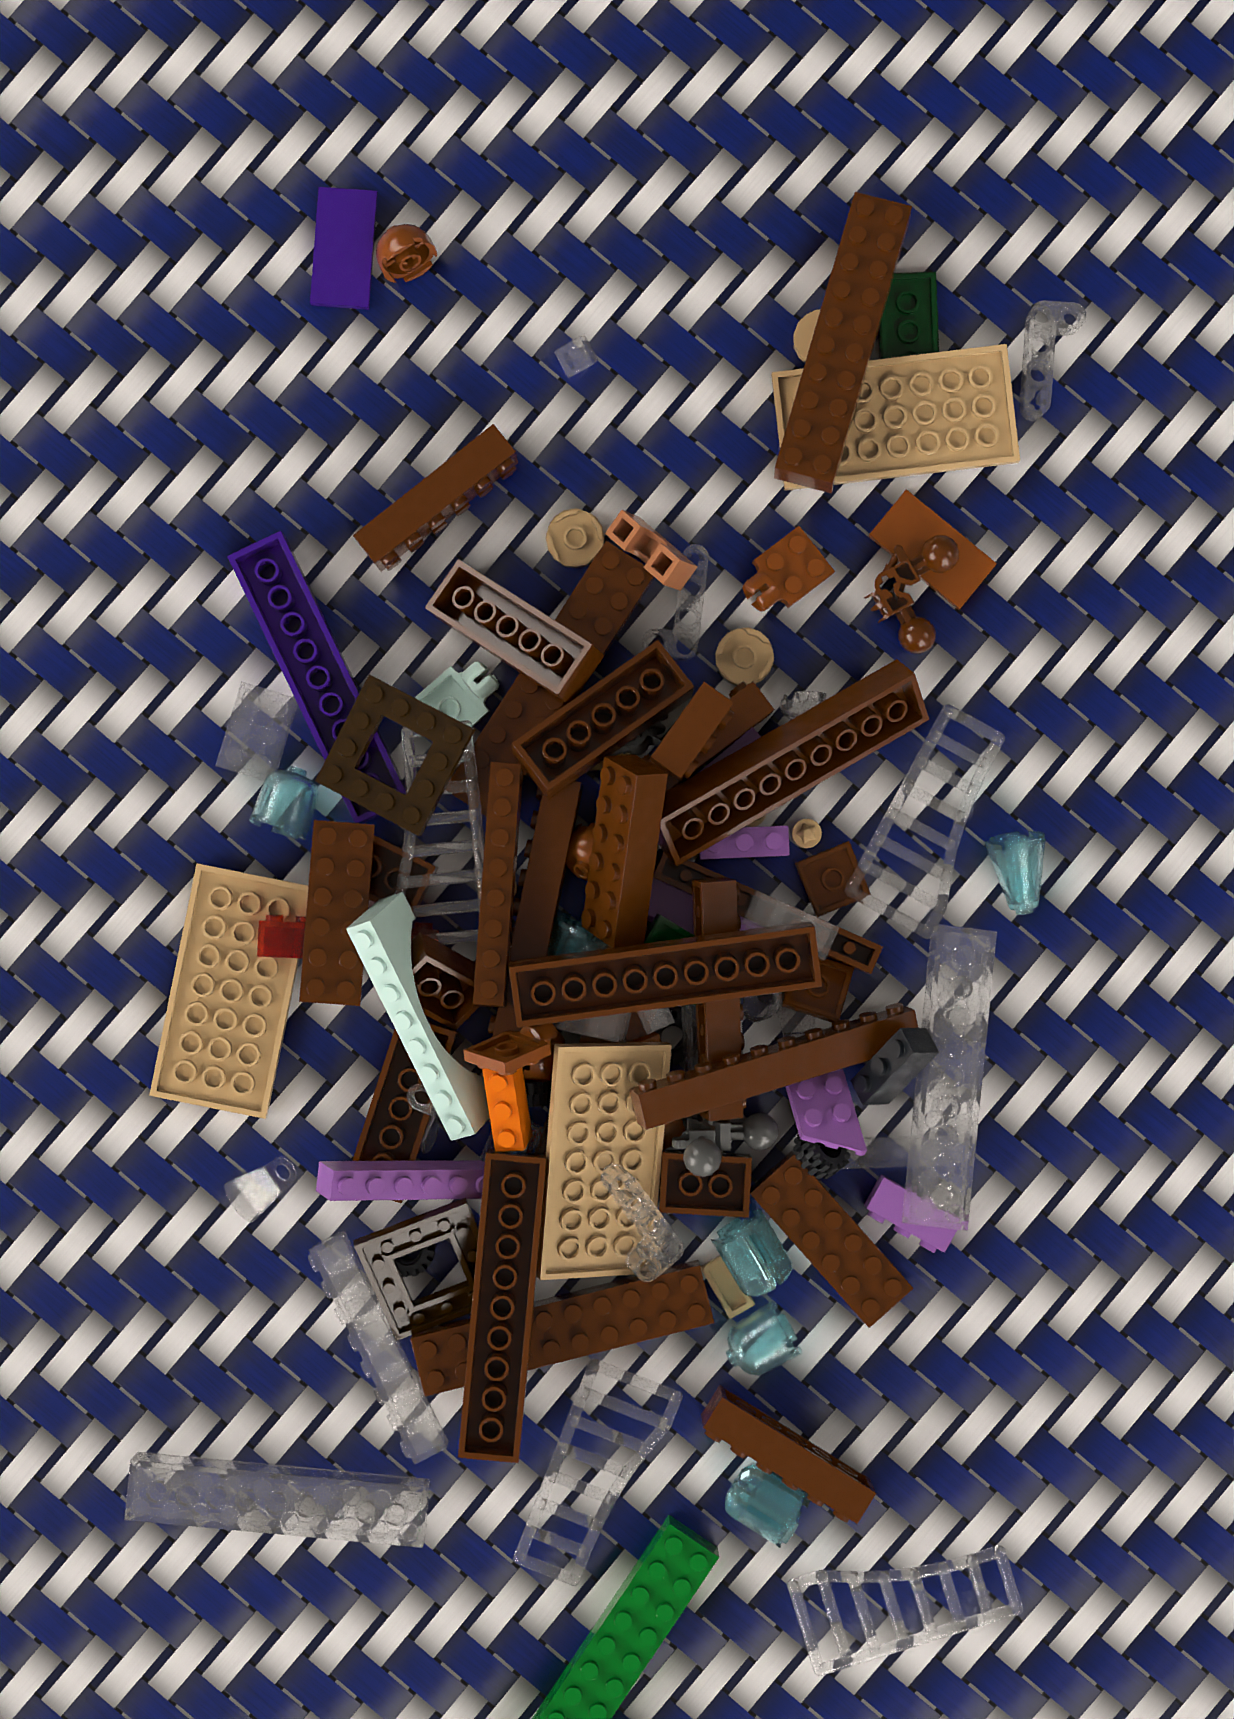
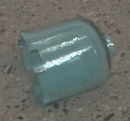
[249,766,319,840]
[726,1301,802,1376]

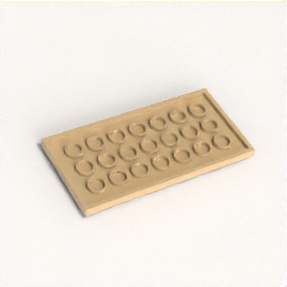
[771,344,1020,491]
[149,863,308,1119]
[536,1042,672,1280]

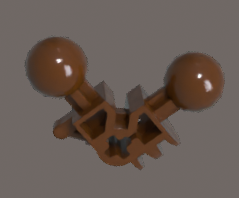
[864,535,959,654]

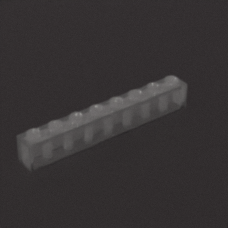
[308,1230,449,1465]

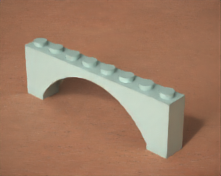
[346,892,490,1141]

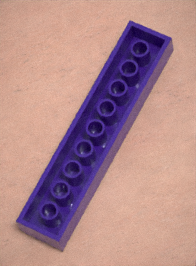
[227,531,408,824]

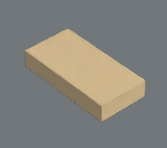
[700,1252,755,1319]

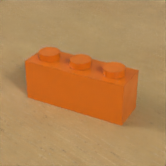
[482,1068,533,1152]

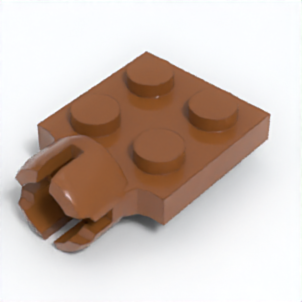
[742,526,835,612]
[463,1023,559,1076]

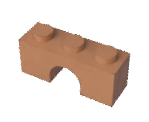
[605,510,697,591]

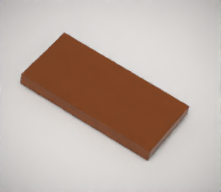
[868,489,997,610]

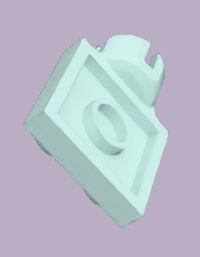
[415,661,499,727]

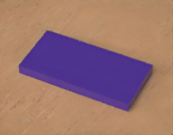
[310,187,378,310]

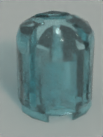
[711,1209,793,1296]
[725,1463,810,1548]

